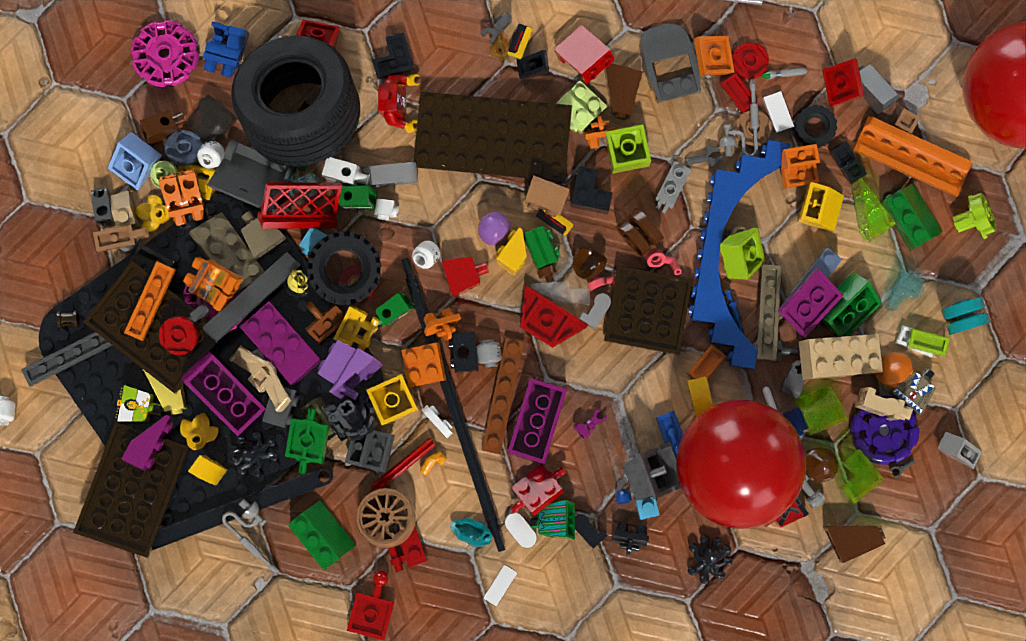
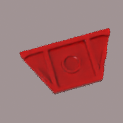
[520,285,588,348]

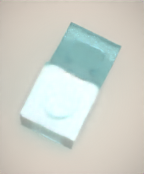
[885,271,925,311]

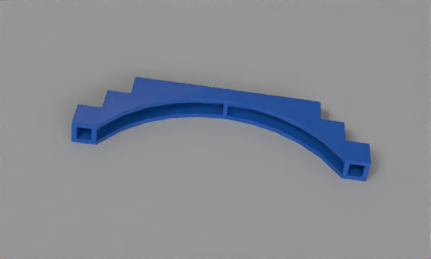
[688,140,791,370]

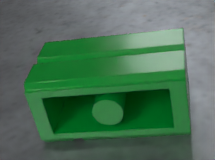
[523,225,560,271]

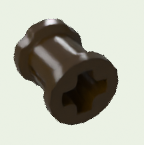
[56,310,80,328]

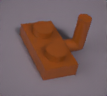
[305,301,345,344]

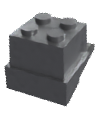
[623,442,681,501]

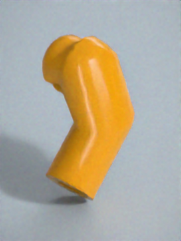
[420,452,447,475]

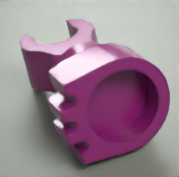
[574,409,607,439]

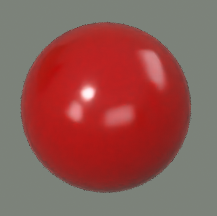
[963,22,1026,149]
[676,399,806,529]

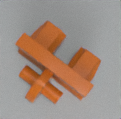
[583,116,619,149]
[424,308,461,340]

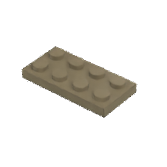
[189,212,265,295]

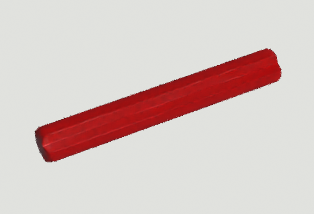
[372,438,436,490]

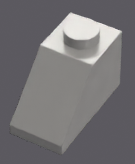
[938,432,982,469]

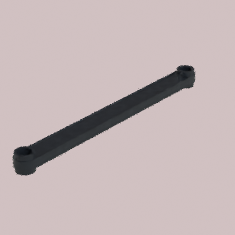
[151,468,334,551]

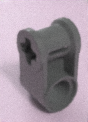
[779,360,805,398]

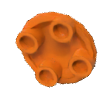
[875,352,914,388]

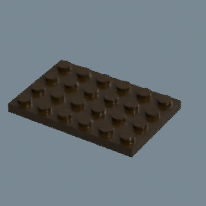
[84,261,217,394]
[73,422,189,558]

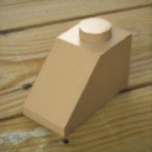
[110,190,140,229]

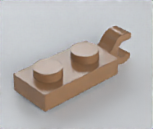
[93,225,149,252]

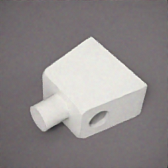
[322,157,370,186]

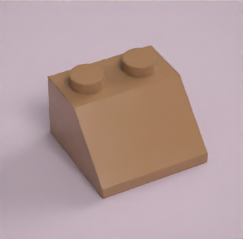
[525,176,570,217]

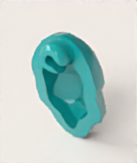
[450,518,492,547]

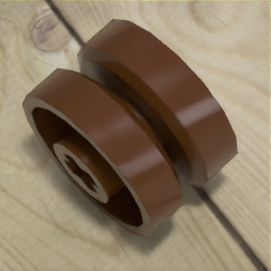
[616,208,664,257]

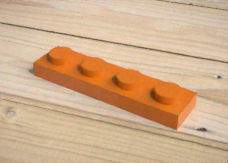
[124,261,176,341]

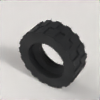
[793,105,837,148]

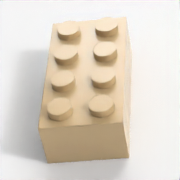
[799,334,883,380]

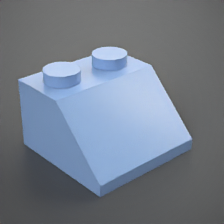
[108,132,162,191]

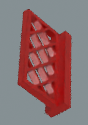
[257,182,342,229]

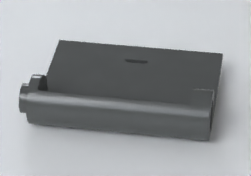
[207,140,297,211]

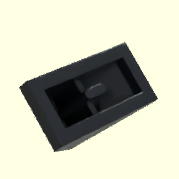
[516,50,549,79]

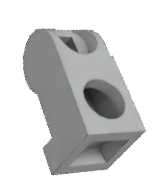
[579,293,611,330]

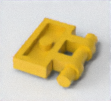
[333,304,380,351]

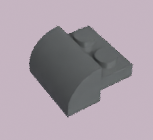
[345,430,395,473]

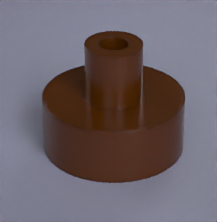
[537,265,557,284]

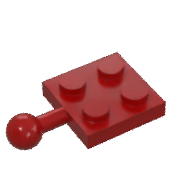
[347,570,395,640]

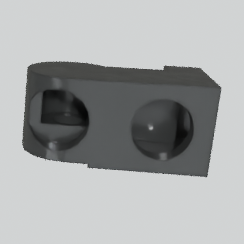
[91,187,115,226]

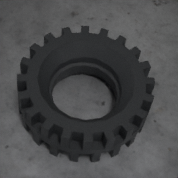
[306,231,382,305]

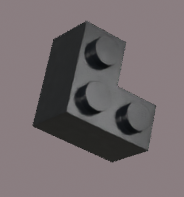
[570,166,613,215]

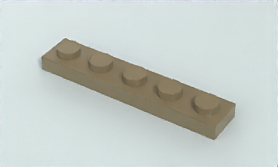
[756,264,781,361]

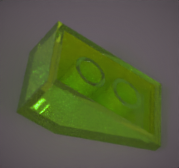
[851,177,896,242]

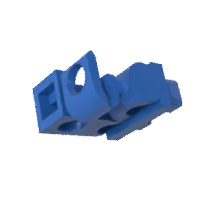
[203,21,250,78]

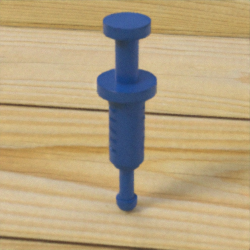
[723,289,744,332]

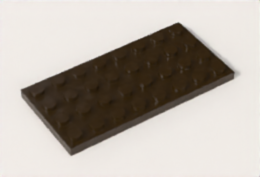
[414,91,572,182]

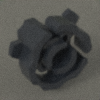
[329,393,377,441]

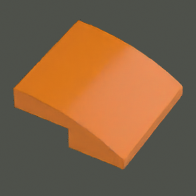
[781,144,820,189]

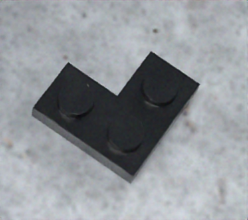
[372,32,414,80]

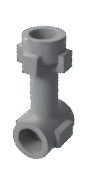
[802,475,825,508]

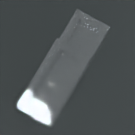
[531,281,590,305]

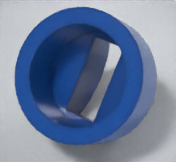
[616,490,632,504]

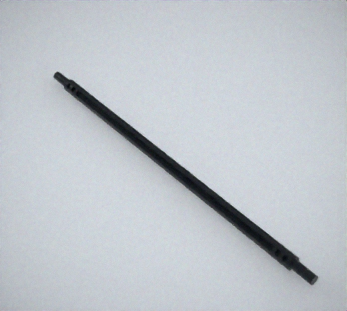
[401,258,506,552]

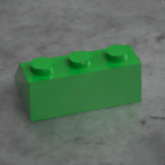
[880,184,943,251]
[820,272,882,337]
[288,500,356,571]

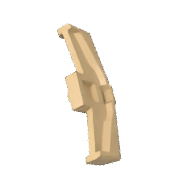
[229,345,291,412]

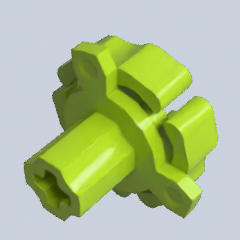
[953,193,997,239]

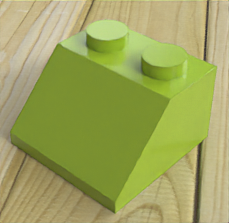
[606,124,651,174]
[720,227,765,279]

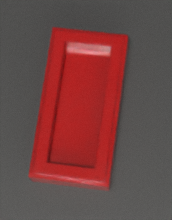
[720,72,758,114]

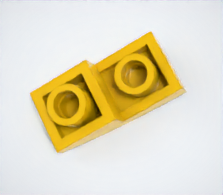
[687,376,713,417]

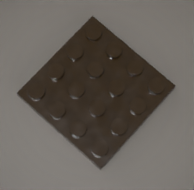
[604,266,693,355]

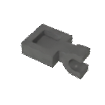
[481,12,512,45]

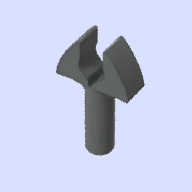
[685,146,722,168]
[188,304,209,323]
[776,340,800,362]

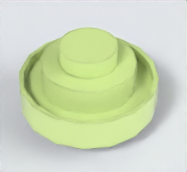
[150,161,179,188]

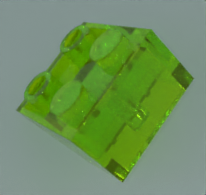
[794,385,848,435]

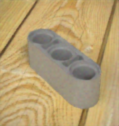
[361,162,418,188]

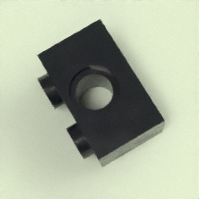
[449,332,478,373]

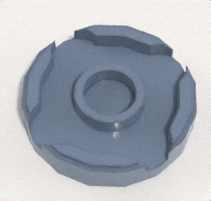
[165,130,203,166]

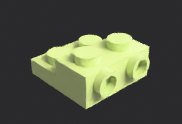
[556,81,607,134]

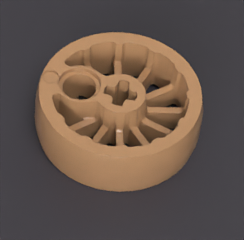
[357,488,416,548]

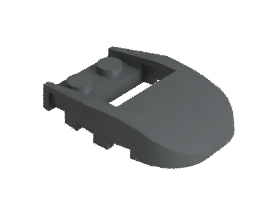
[639,24,701,104]

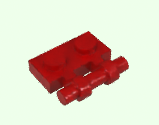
[385,527,427,572]

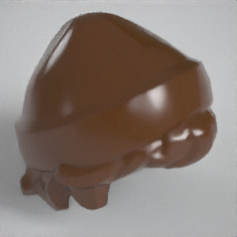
[805,447,838,483]

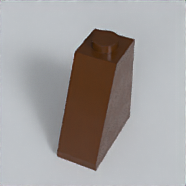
[604,63,643,120]
[823,526,886,563]

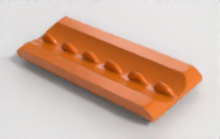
[853,116,972,197]

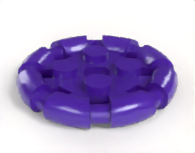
[850,396,919,465]

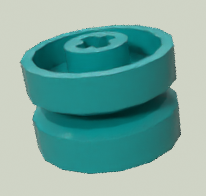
[941,297,991,335]

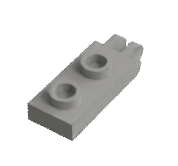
[655,161,691,214]

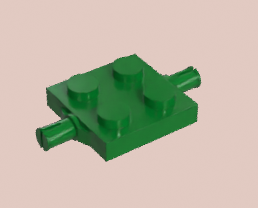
[285,408,330,474]

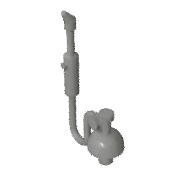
[719,79,759,157]
[222,499,279,572]

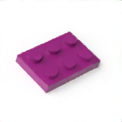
[778,269,843,338]

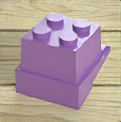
[318,340,383,400]

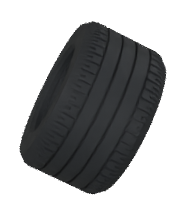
[231,35,361,167]

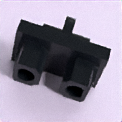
[612,522,649,556]

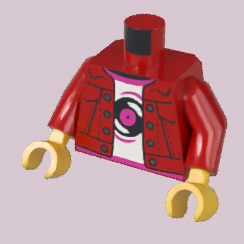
[378,74,420,133]

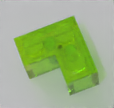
[838,449,885,504]

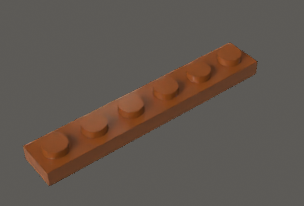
[482,338,524,455]

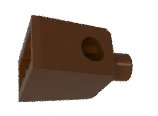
[140,110,186,146]

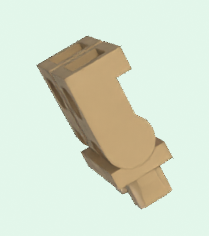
[854,387,913,421]

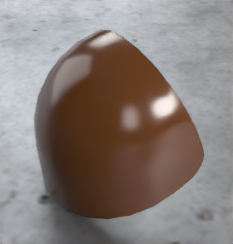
[573,248,607,279]

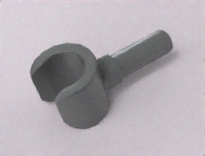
[890,459,915,478]

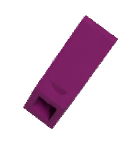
[122,415,173,472]

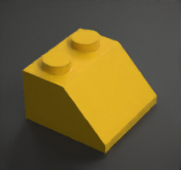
[366,374,418,425]

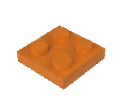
[694,36,735,76]
[401,342,446,388]

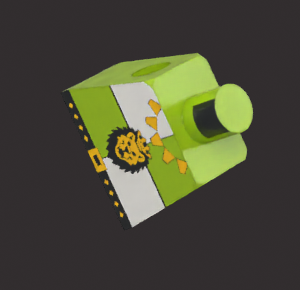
[114,384,163,422]

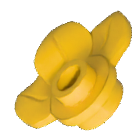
[135,195,170,232]
[180,413,219,450]

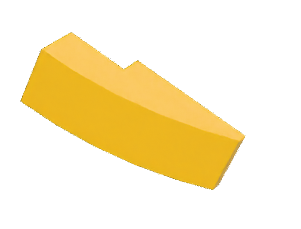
[188,455,228,485]

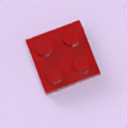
[822,59,864,106]

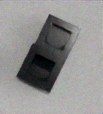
[829,141,867,184]

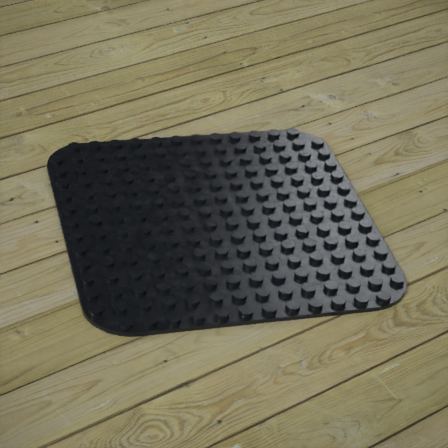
[39,192,383,527]

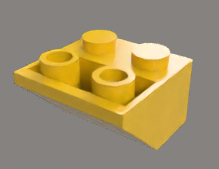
[797,182,844,232]
[496,228,527,276]

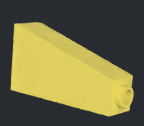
[143,369,187,415]

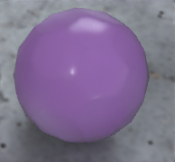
[478,212,512,246]

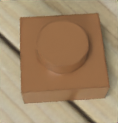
[893,108,921,134]

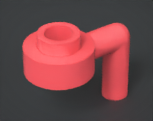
[645,248,682,275]
[587,274,615,291]

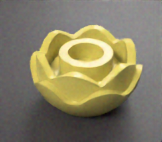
[287,269,308,293]

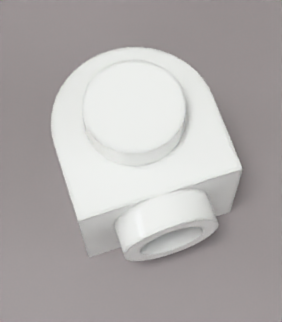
[374,199,399,220]

